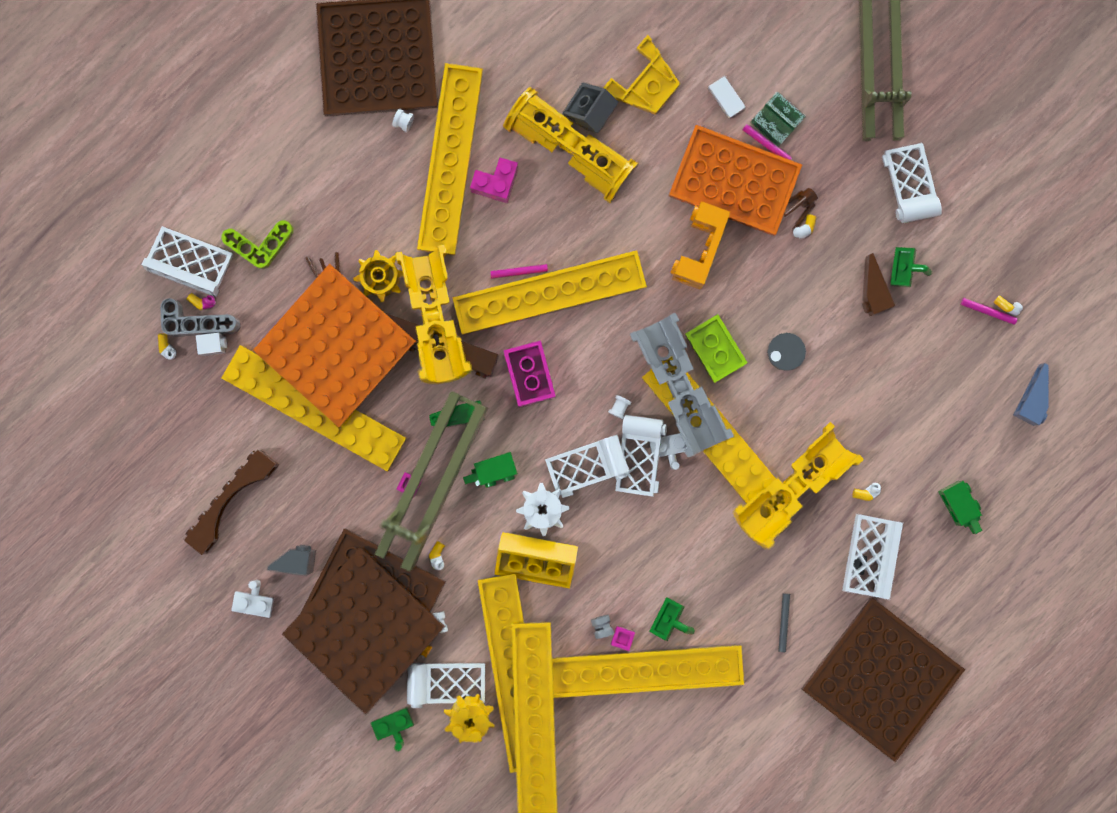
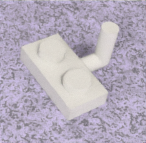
[649,433,687,470]
[231,580,274,618]

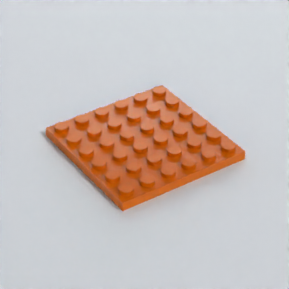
[253,264,417,427]

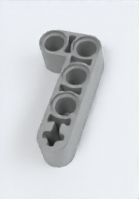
[160,298,240,337]

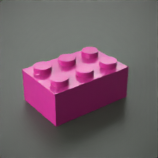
[503,341,556,408]

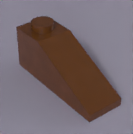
[862,253,895,317]

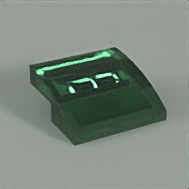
[750,92,806,147]

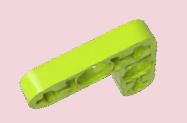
[221,220,293,269]

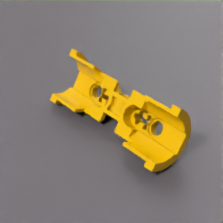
[503,87,639,203]
[395,245,471,384]
[733,422,864,549]

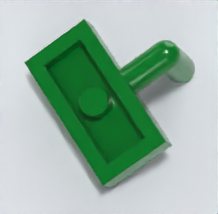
[890,247,932,287]
[649,597,695,641]
[371,707,414,751]

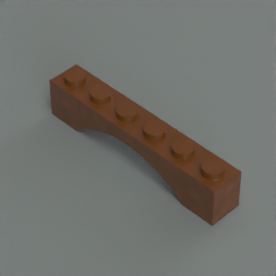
[184,450,279,555]

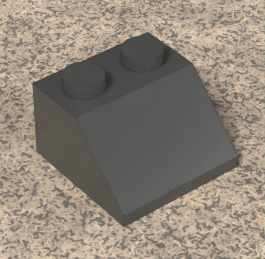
[562,82,618,133]
[267,545,316,575]

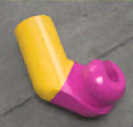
[186,293,215,310]

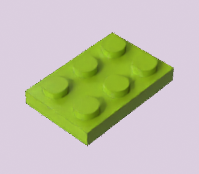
[685,314,747,383]

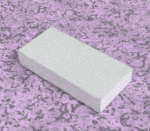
[708,76,745,119]

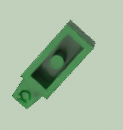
[429,400,485,428]
[463,452,518,488]
[938,481,983,534]

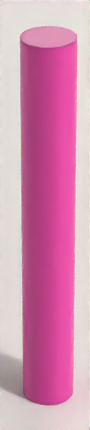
[742,124,792,160]
[490,264,548,279]
[960,298,1018,325]

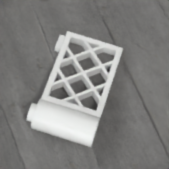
[882,143,942,223]
[615,415,667,497]
[545,435,629,498]
[407,663,485,708]

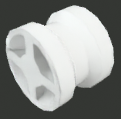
[392,109,414,132]

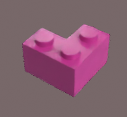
[470,157,519,203]

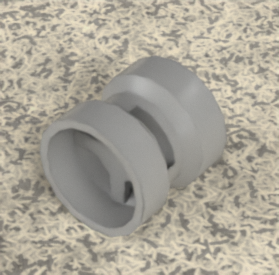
[591,615,614,639]

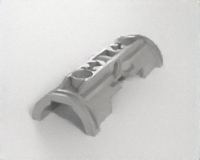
[630,312,734,458]

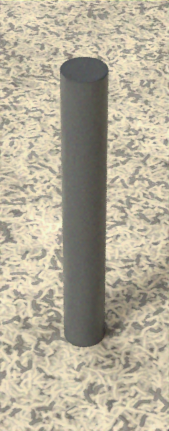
[778,593,790,652]

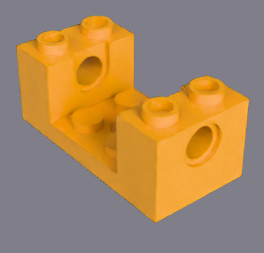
[670,201,730,290]

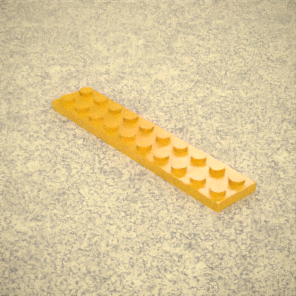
[417,63,483,256]
[452,250,647,335]
[221,345,407,472]
[641,357,782,518]
[478,573,524,773]
[512,622,557,813]
[552,645,744,698]

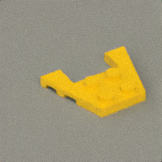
[603,35,680,115]

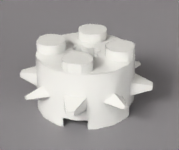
[516,483,569,536]

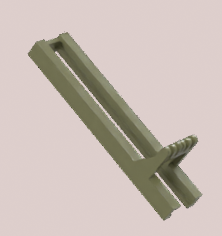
[859,0,911,141]
[375,391,489,571]

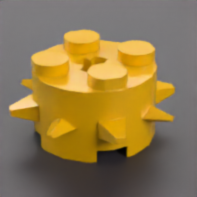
[353,250,404,302]
[444,694,495,743]

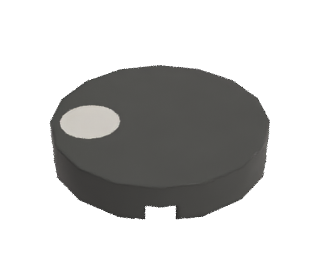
[767,333,806,371]

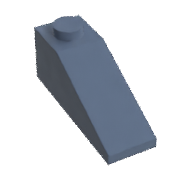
[1013,363,1049,426]

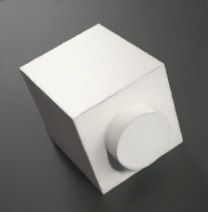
[196,333,227,356]

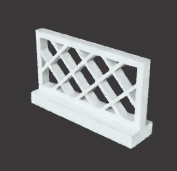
[141,227,233,297]
[842,514,903,600]

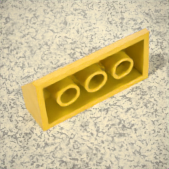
[494,532,578,589]

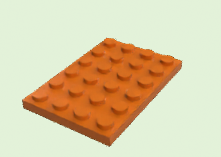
[669,125,802,236]

